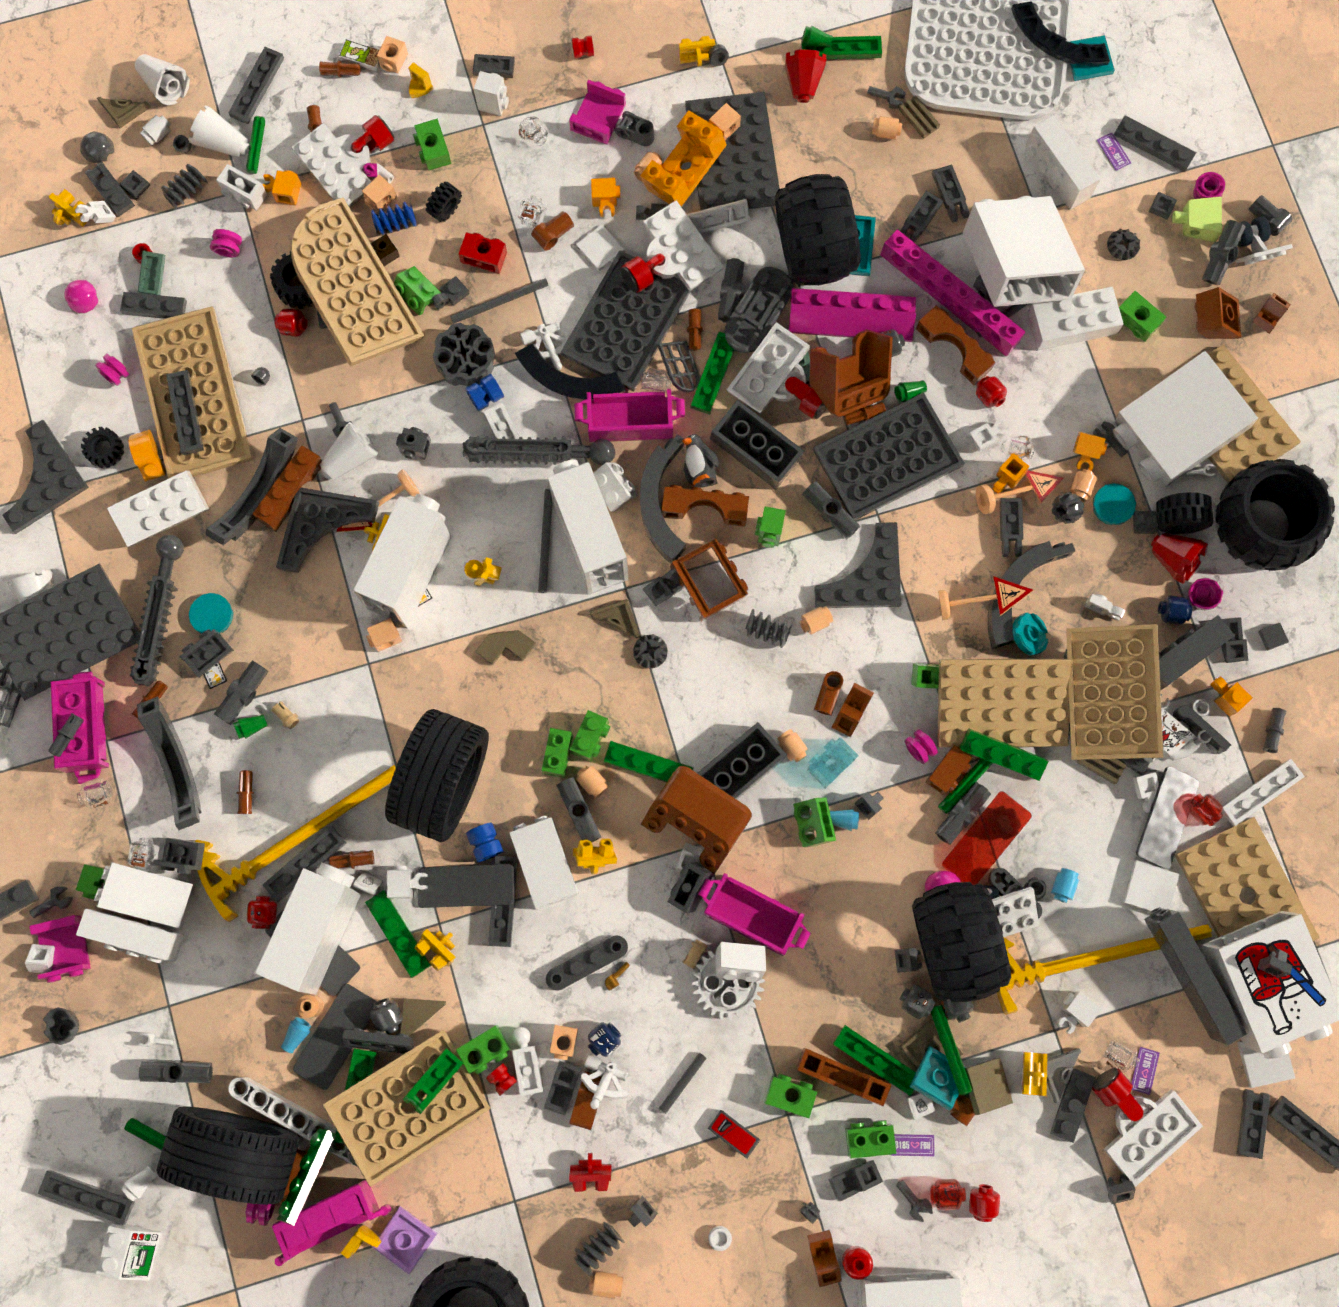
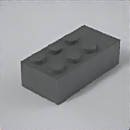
[710,400,804,489]
[1159,615,1235,690]
[697,722,787,799]

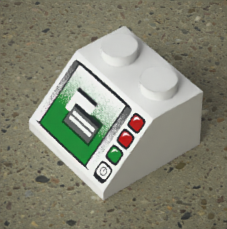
[96,1223,162,1281]

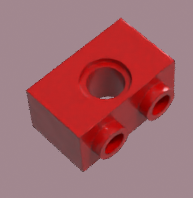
[458,232,507,274]

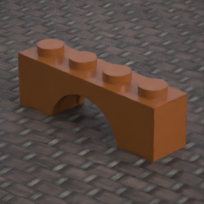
[916,305,995,386]
[253,445,322,532]
[662,485,749,527]
[796,1048,892,1107]

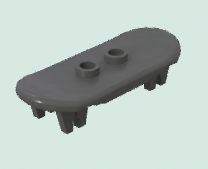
[724,267,794,353]

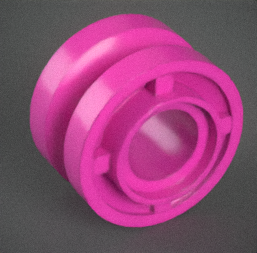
[1193,172,1225,199]
[210,229,242,258]
[95,353,129,386]
[904,729,938,764]
[246,1203,275,1226]

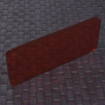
[942,791,1032,885]

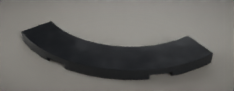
[1011,1,1110,66]
[515,343,626,399]

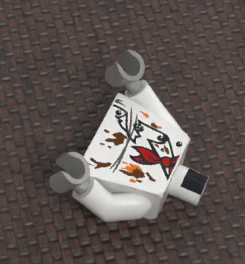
[1143,694,1212,763]

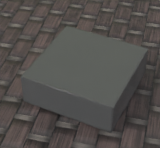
[119,170,150,199]
[1149,192,1177,220]
[1258,623,1289,651]

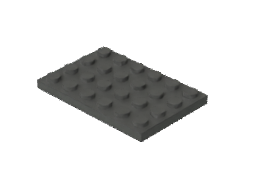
[685,92,780,211]
[561,250,691,392]
[813,393,965,520]
[0,563,140,701]

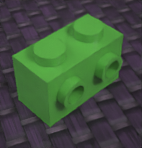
[755,506,786,548]
[570,710,611,762]
[845,1120,897,1159]

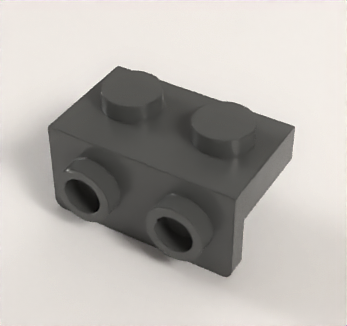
[179,629,234,678]
[153,838,205,874]

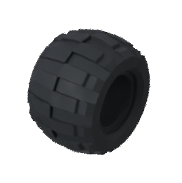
[775,174,860,286]
[1215,459,1335,571]
[912,882,1011,1002]
[409,1256,529,1307]

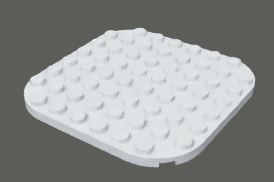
[904,0,1072,120]

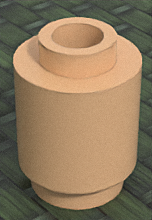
[872,116,902,140]
[634,152,663,182]
[1070,469,1097,502]
[800,606,833,635]
[777,729,808,763]
[576,765,608,799]
[296,995,323,1018]
[589,1271,623,1299]

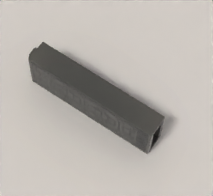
[1144,907,1247,1045]

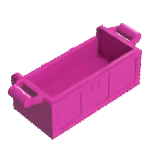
[574,389,685,442]
[51,671,109,784]
[698,873,811,956]
[272,1180,391,1266]

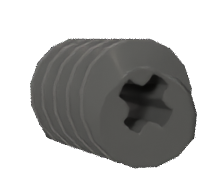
[161,164,208,210]
[745,609,793,648]
[574,1222,625,1276]

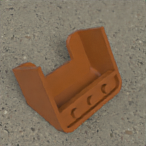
[809,329,893,417]
[640,766,752,874]

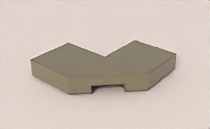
[475,630,536,665]

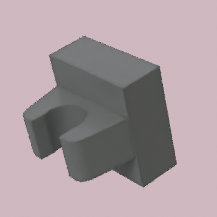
[1133,511,1157,534]
[854,792,884,820]
[895,948,922,973]
[1257,949,1292,978]
[1107,1174,1136,1205]
[628,1195,658,1227]

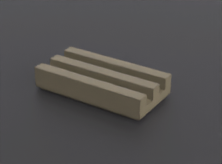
[899,95,940,139]
[1076,759,1127,785]

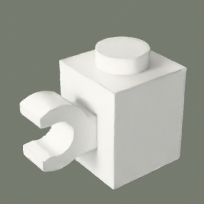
[387,866,428,899]
[1057,992,1102,1034]

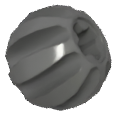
[1052,492,1084,524]

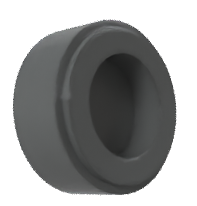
[708,44,729,66]

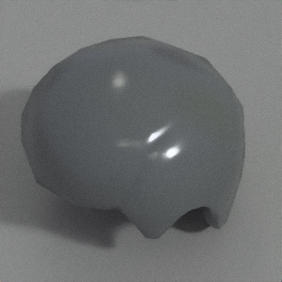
[80,131,114,163]
[43,1007,79,1045]

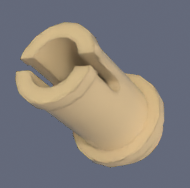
[271,701,299,729]
[682,939,708,969]

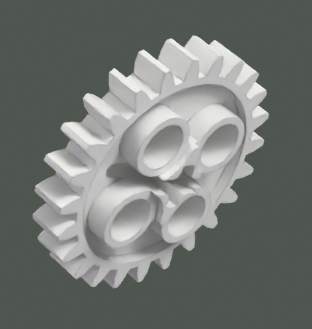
[692,947,765,1020]

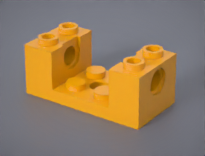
[640,110,727,207]

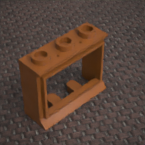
[669,538,748,622]

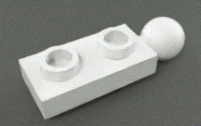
[484,402,520,463]
[512,1027,543,1096]

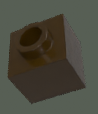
[370,234,400,266]

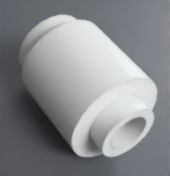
[140,115,171,145]

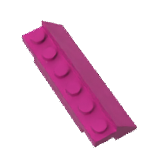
[789,288,916,342]

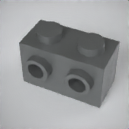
[667,862,714,913]

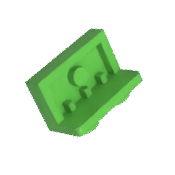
[394,266,441,315]

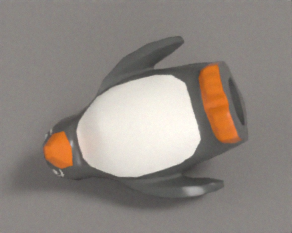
[683,434,719,488]

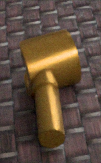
[605,962,630,991]

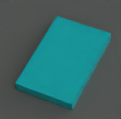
[849,215,876,276]

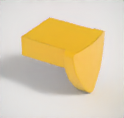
[408,62,434,98]
[341,1225,382,1259]

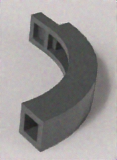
[205,428,298,546]
[640,434,686,564]
[988,541,1075,649]
[137,697,202,830]

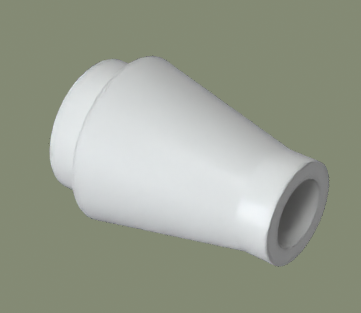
[121,1165,157,1201]

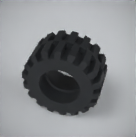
[270,251,313,309]
[1156,492,1214,534]

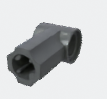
[1248,195,1292,236]

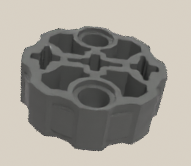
[433,323,496,387]

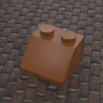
[1195,287,1241,339]

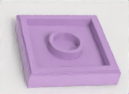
[372,1206,438,1274]

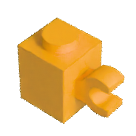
[263,170,301,206]
[591,178,621,217]
[1073,431,1108,471]
[992,453,1029,494]
[1210,676,1253,717]

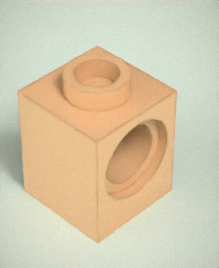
[377,36,408,73]
[709,103,741,140]
[362,175,397,212]
[366,618,402,652]
[550,1025,578,1060]

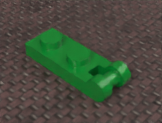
[403,1048,463,1114]

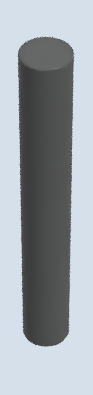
[659,1053,707,1114]

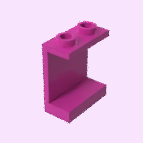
[569,79,626,144]
[30,915,91,983]

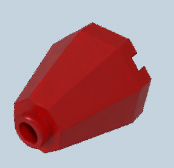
[785,49,826,103]
[1151,533,1208,584]

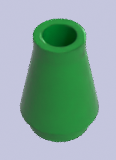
[802,25,833,48]
[894,380,927,402]
[233,714,268,739]

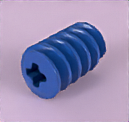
[371,202,417,235]

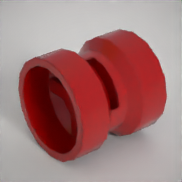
[572,35,594,59]
[486,1063,517,1096]

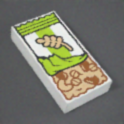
[339,39,379,71]

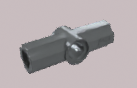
[1202,220,1246,286]
[718,258,744,323]
[802,481,860,540]
[214,660,269,725]
[556,777,601,842]
[935,782,991,845]
[139,1061,213,1083]

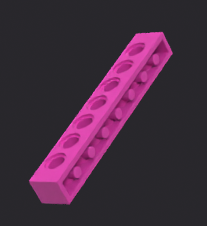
[880,229,1025,357]

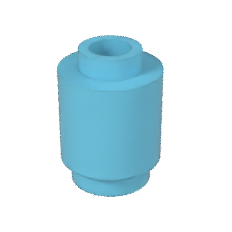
[1051,868,1079,903]

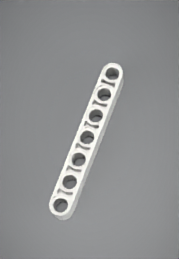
[228,1077,357,1166]

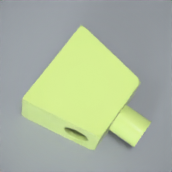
[1172,197,1222,242]

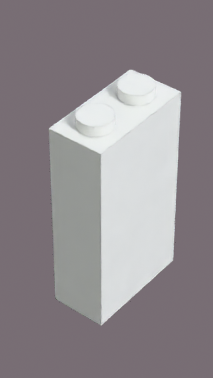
[509,816,579,910]
[94,862,193,928]

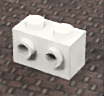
[474,71,509,116]
[216,164,267,211]
[716,942,766,982]

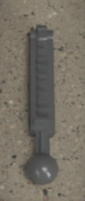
[463,436,616,466]
[130,535,184,687]

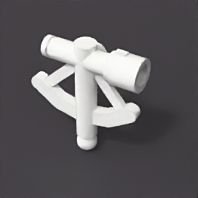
[520,322,569,370]
[580,1054,628,1109]

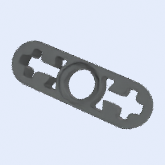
[988,868,1042,919]

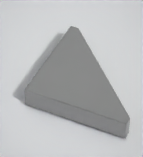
[1047,1048,1081,1103]

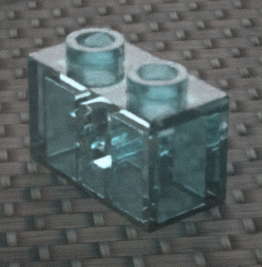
[807,737,859,789]

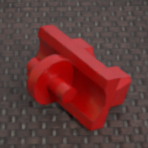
[569,1153,612,1192]

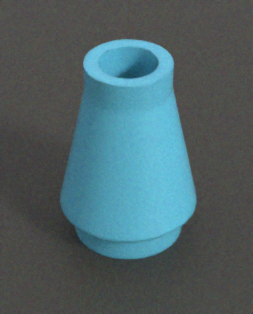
[830,809,859,831]
[281,1017,311,1053]

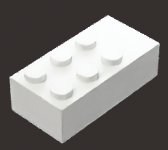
[1025,115,1100,210]
[1027,286,1124,351]
[107,470,209,547]
[76,908,184,964]

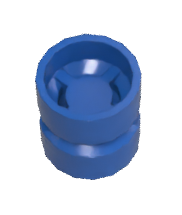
[465,374,504,412]
[466,822,504,863]

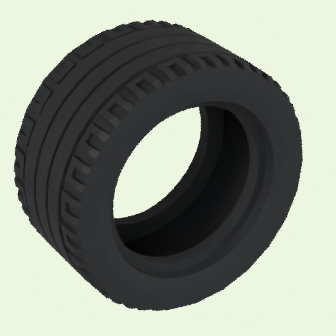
[385,709,489,842]
[156,1106,300,1205]

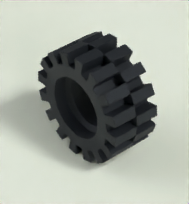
[426,181,462,222]
[81,427,124,468]

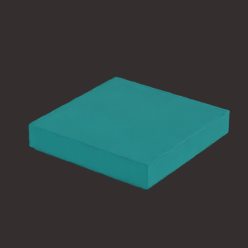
[1070,35,1115,81]
[909,1046,966,1111]

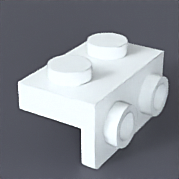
[593,462,638,512]

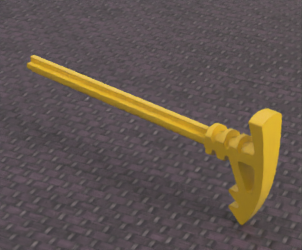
[195,765,396,922]
[997,924,1212,1015]

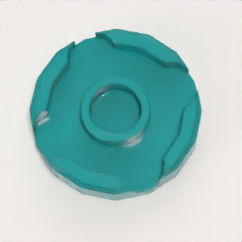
[1093,483,1136,525]
[189,593,233,634]
[1012,612,1048,655]

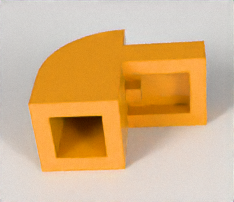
[128,429,166,482]

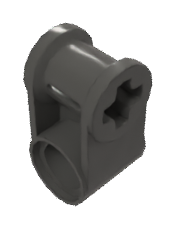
[614,111,655,146]

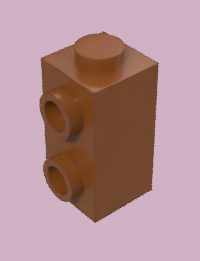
[926,745,972,795]

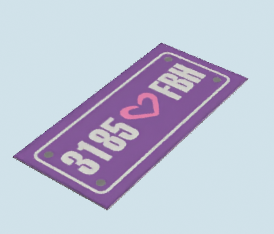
[1097,133,1131,171]
[1131,1047,1160,1095]
[891,1134,934,1156]

